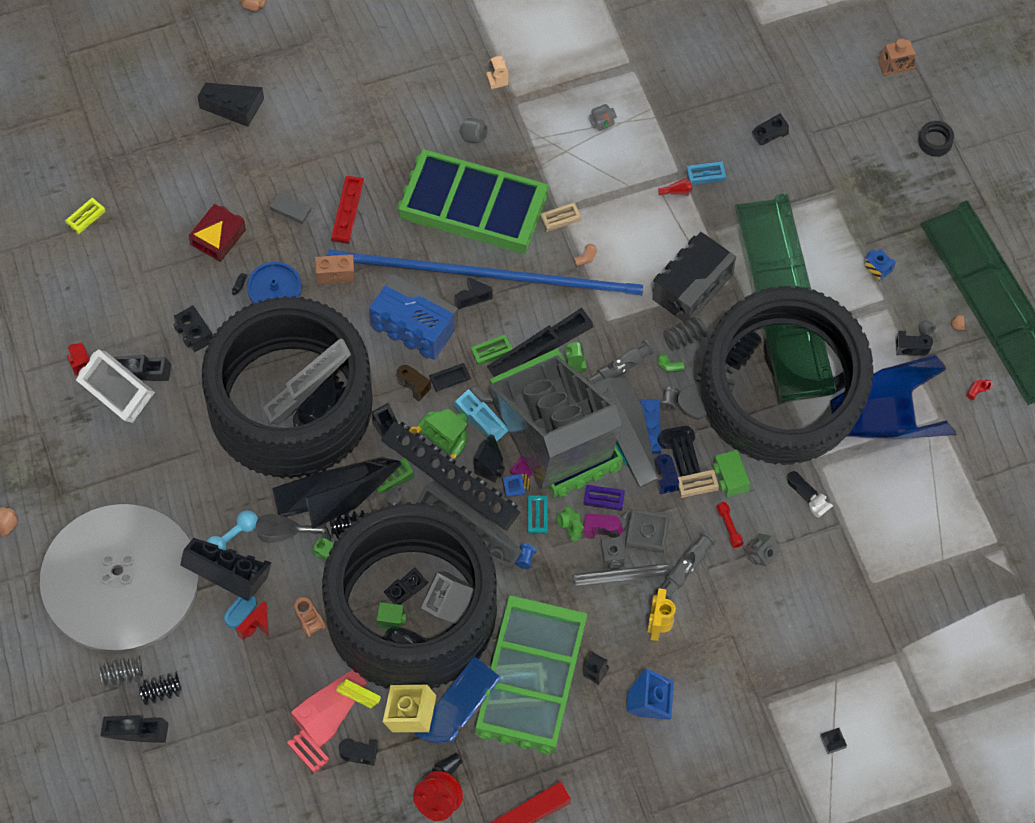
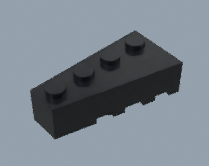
[180,538,272,601]

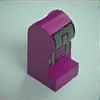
[583,513,623,539]

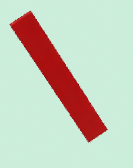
[491,781,571,823]

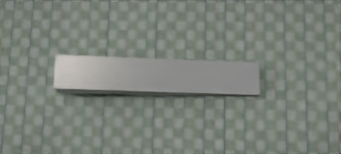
[263,338,351,425]

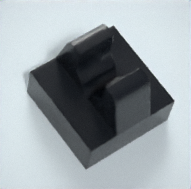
[820,728,847,754]

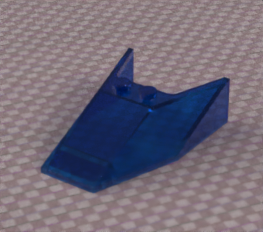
[830,354,957,439]

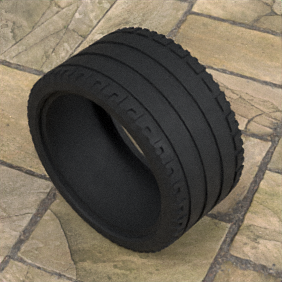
[701,285,874,465]
[202,296,373,479]
[322,502,497,689]

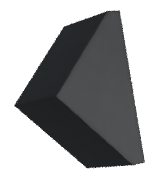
[371,403,398,445]

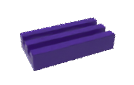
[584,485,625,511]

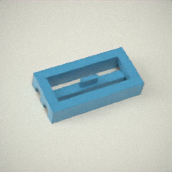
[686,161,726,185]

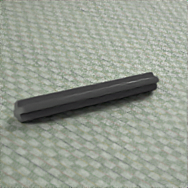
[573,563,670,586]

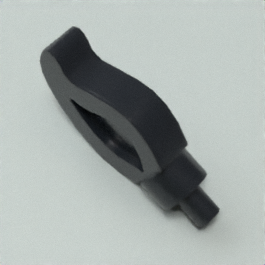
[232,273,248,295]

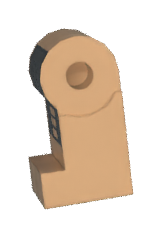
[486,56,508,89]

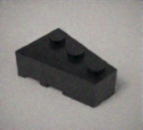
[197,83,264,127]

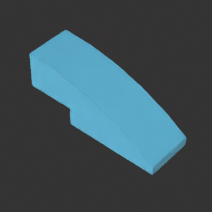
[452,389,509,441]

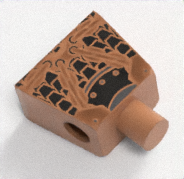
[878,39,916,76]

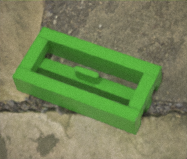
[471,334,512,366]

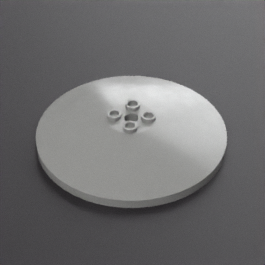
[40,504,199,653]

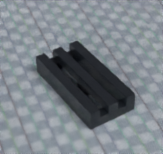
[670,435,701,477]

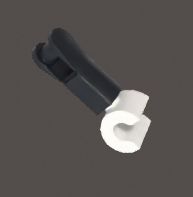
[787,471,833,518]

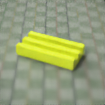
[65,197,106,235]
[336,679,381,709]

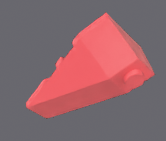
[291,670,367,748]

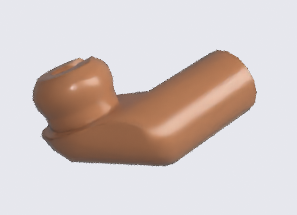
[574,244,597,266]

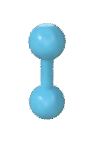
[206,510,258,550]

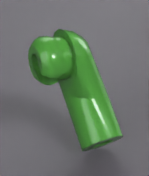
[657,353,684,372]

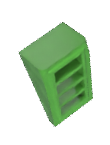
[376,457,414,494]

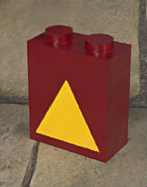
[188,203,246,262]

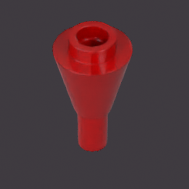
[658,178,692,195]

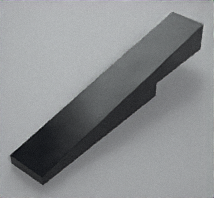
[487,307,593,377]

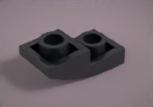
[384,567,429,605]

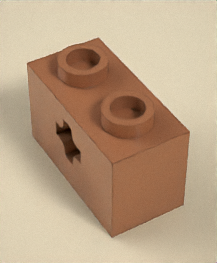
[315,255,355,284]

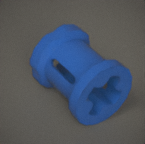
[515,543,537,569]

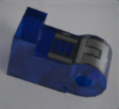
[655,454,680,495]

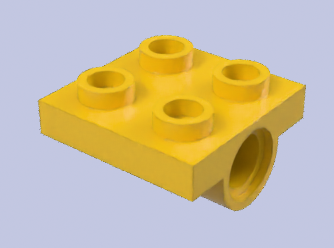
[648,589,676,641]

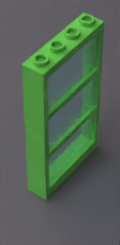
[475,595,587,754]

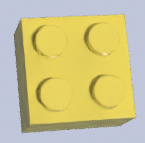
[383,685,436,732]

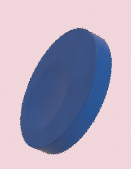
[247,262,302,304]

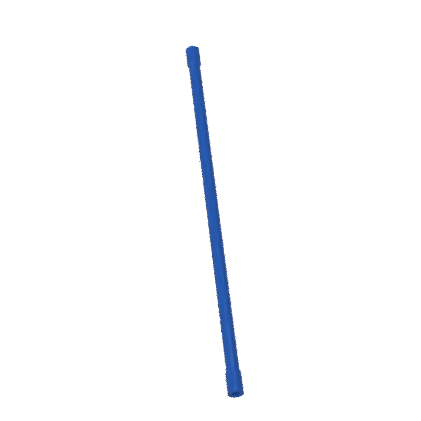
[328,250,643,296]

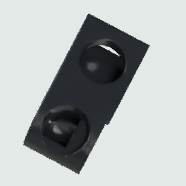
[752,113,789,145]
[895,331,933,356]
[583,652,609,685]
[339,739,378,766]

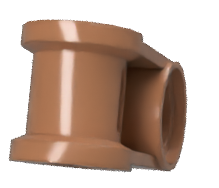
[294,597,326,638]

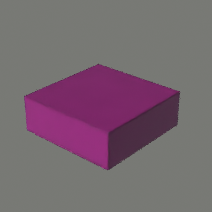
[510,456,532,478]

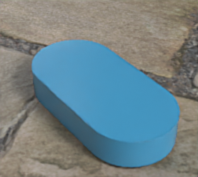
[224,595,257,629]

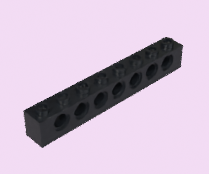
[381,421,521,531]

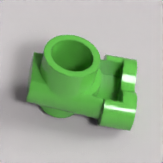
[557,507,584,541]

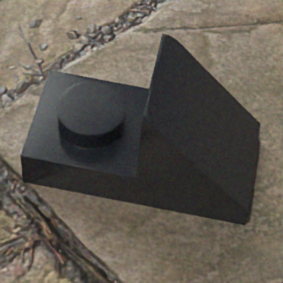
[455,277,493,310]

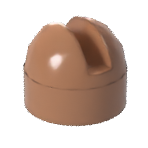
[951,315,965,330]

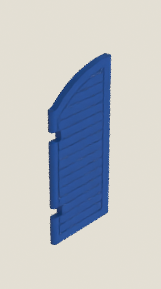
[414,656,502,743]

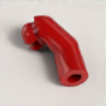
[966,379,993,400]

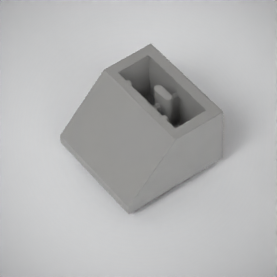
[421,572,475,624]

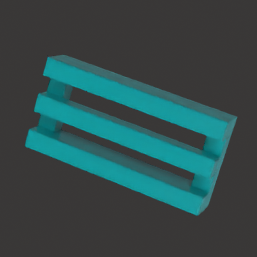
[528,496,548,534]

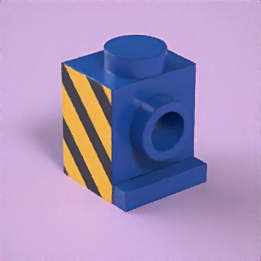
[865,249,896,281]
[503,474,531,497]

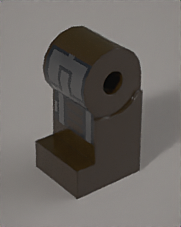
[397,365,431,402]

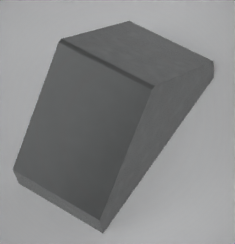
[489,355,622,489]

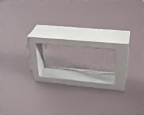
[76,349,155,423]

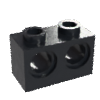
[173,305,213,353]

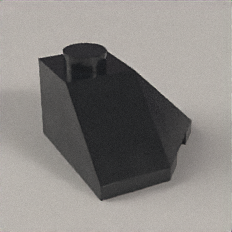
[474,434,505,483]

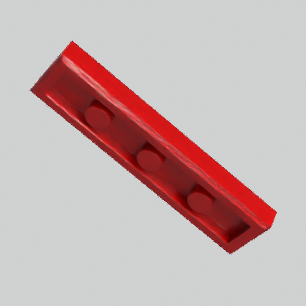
[331,176,364,244]

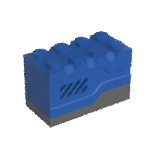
[369,274,458,360]

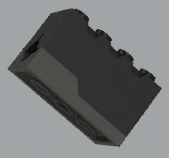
[652,231,736,322]

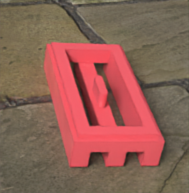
[287,730,329,773]

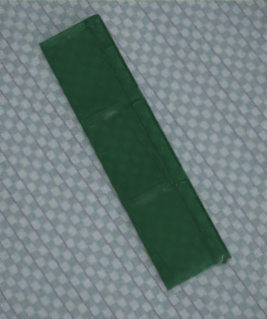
[735,193,837,402]
[920,200,1035,405]

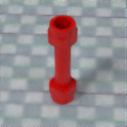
[716,502,744,548]

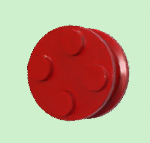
[413,771,463,821]

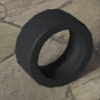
[918,121,955,157]

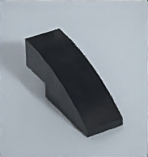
[107,355,172,381]
[100,715,169,743]

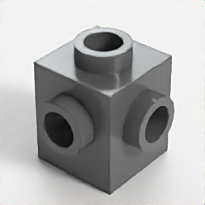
[745,533,781,566]

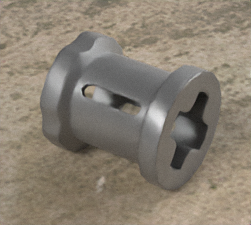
[660,386,680,412]

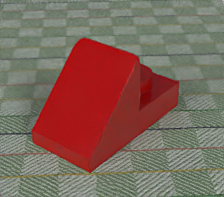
[236,601,269,641]

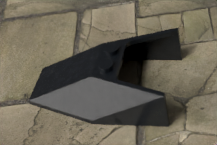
[272,457,401,528]

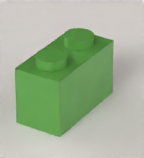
[712,450,750,497]

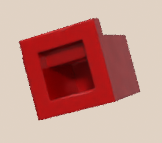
[67,342,90,376]

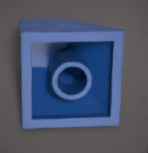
[627,669,674,720]

